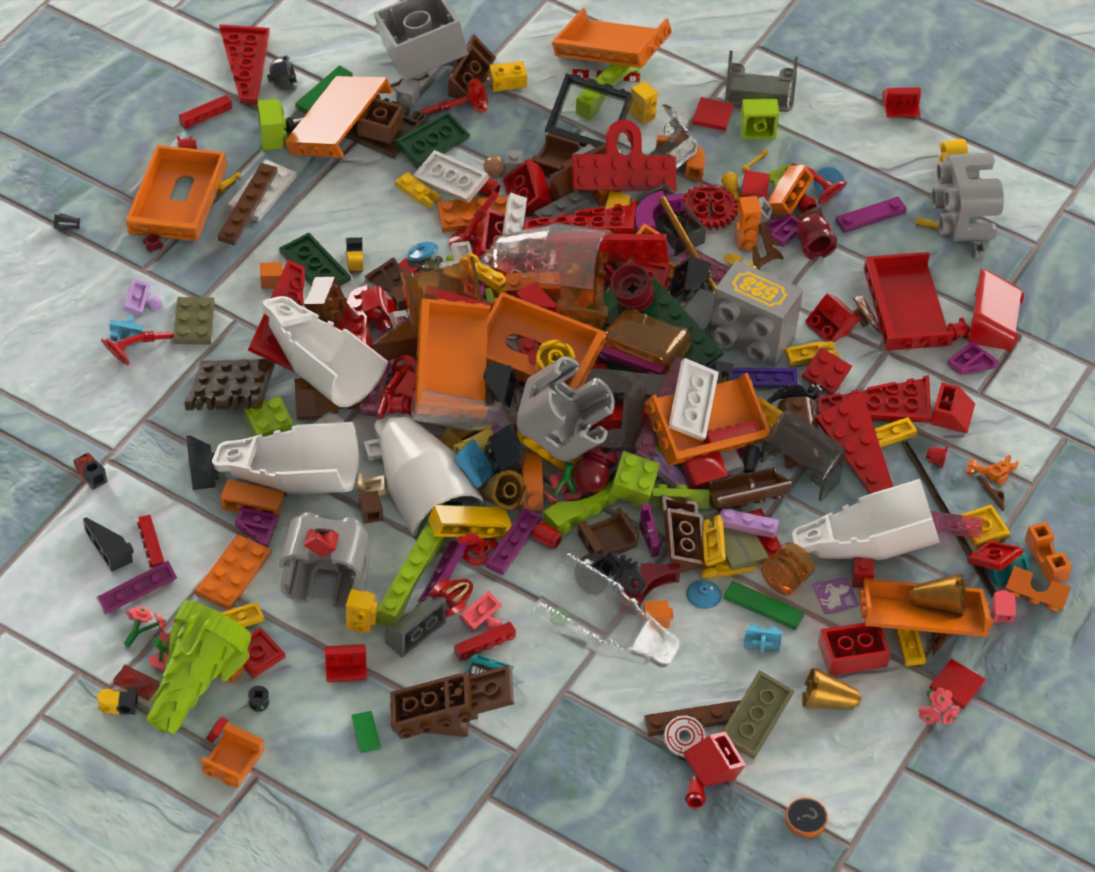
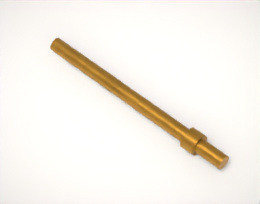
[659,196,717,291]

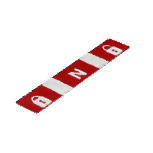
[572,69,641,82]

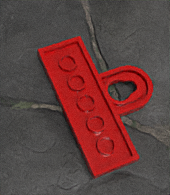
[572,119,677,192]
[554,234,669,284]

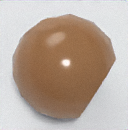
[483,155,504,177]

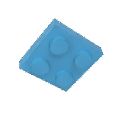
[454,438,493,488]

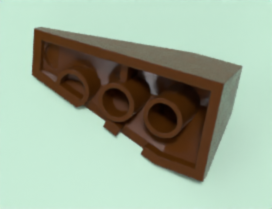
[371,311,419,360]
[294,378,372,420]

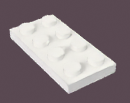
[413,150,490,203]
[228,159,296,222]
[668,358,719,441]

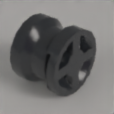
[248,686,269,712]

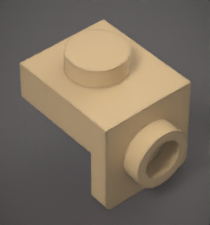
[356,472,387,496]

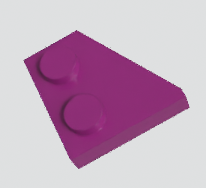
[759,215,800,247]
[947,341,999,375]
[639,503,662,558]
[235,507,279,547]

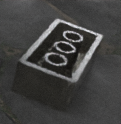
[636,183,707,256]

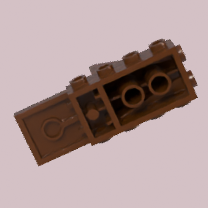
[390,665,514,739]

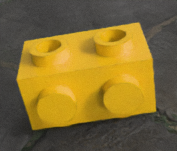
[489,61,527,92]
[346,589,378,633]

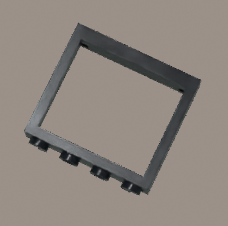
[544,73,633,148]

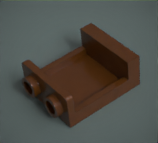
[531,133,580,178]
[577,508,639,558]

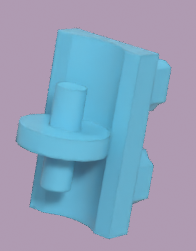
[109,317,144,347]
[743,624,782,653]

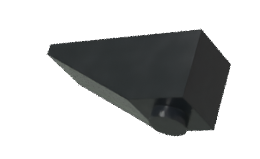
[83,517,134,572]

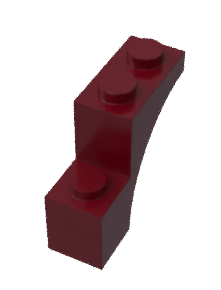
[620,563,681,614]

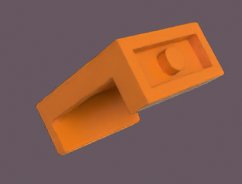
[201,722,264,788]

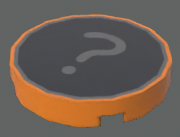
[785,797,828,838]

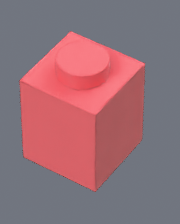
[992,590,1016,623]

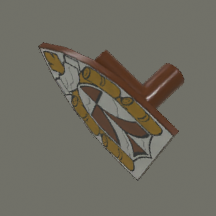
[853,295,881,333]

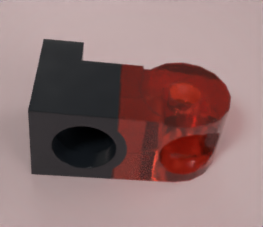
[73,452,108,490]

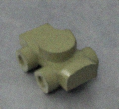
[419,256,443,274]

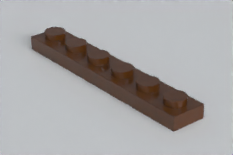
[218,163,278,246]
[644,700,741,737]

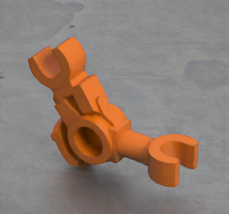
[966,455,1019,486]

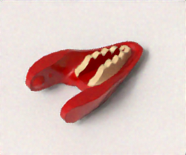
[429,579,473,618]

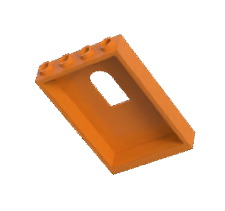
[126,145,227,241]
[486,292,606,389]

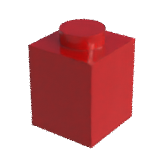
[851,557,874,588]

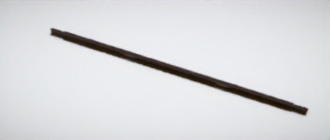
[902,440,996,598]

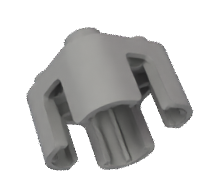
[931,153,1004,242]
[517,356,615,462]
[279,512,369,608]

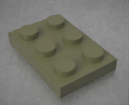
[173,297,215,345]

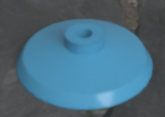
[814,167,845,197]
[407,242,438,261]
[686,580,722,609]

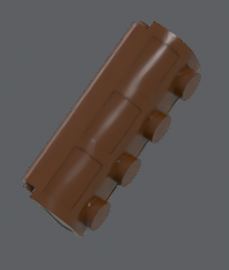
[777,397,824,469]
[705,467,792,512]

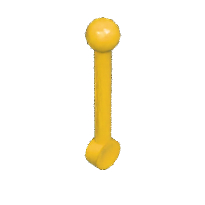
[742,149,769,172]

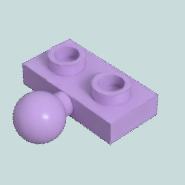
[123,278,162,316]

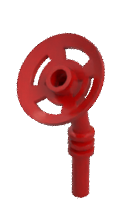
[419,79,488,115]
[791,163,847,205]
[449,191,499,254]
[101,331,174,366]
[377,355,417,419]
[457,532,498,566]

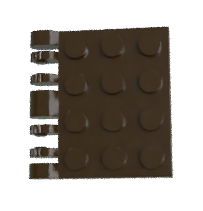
[345,94,429,159]
[185,358,275,411]

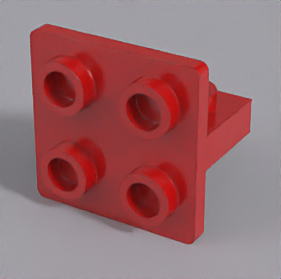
[882,87,921,118]
[324,644,367,682]

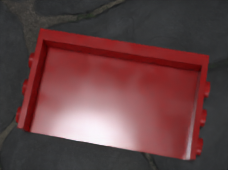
[863,252,954,351]

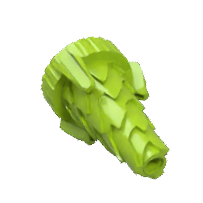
[145,600,252,734]

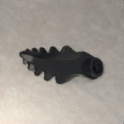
[766,382,823,404]
[608,551,646,595]

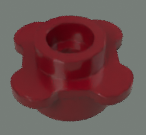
[143,234,164,252]

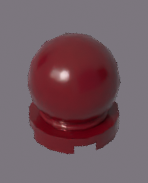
[796,213,838,260]
[572,446,619,494]

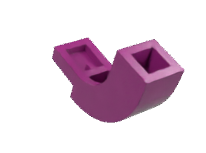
[635,191,684,234]

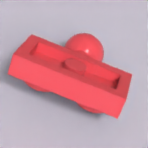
[459,591,502,632]

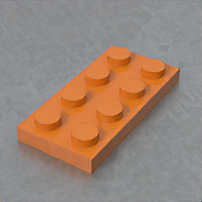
[437,195,508,232]
[195,534,272,610]

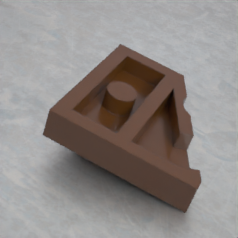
[365,257,410,293]

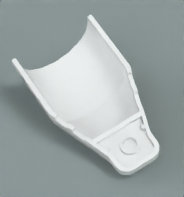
[261,296,388,407]
[374,412,484,537]
[212,422,359,495]
[792,479,940,560]

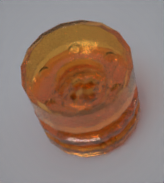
[761,542,815,595]

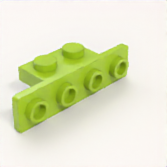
[631,484,710,509]

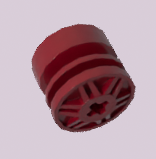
[610,264,655,313]

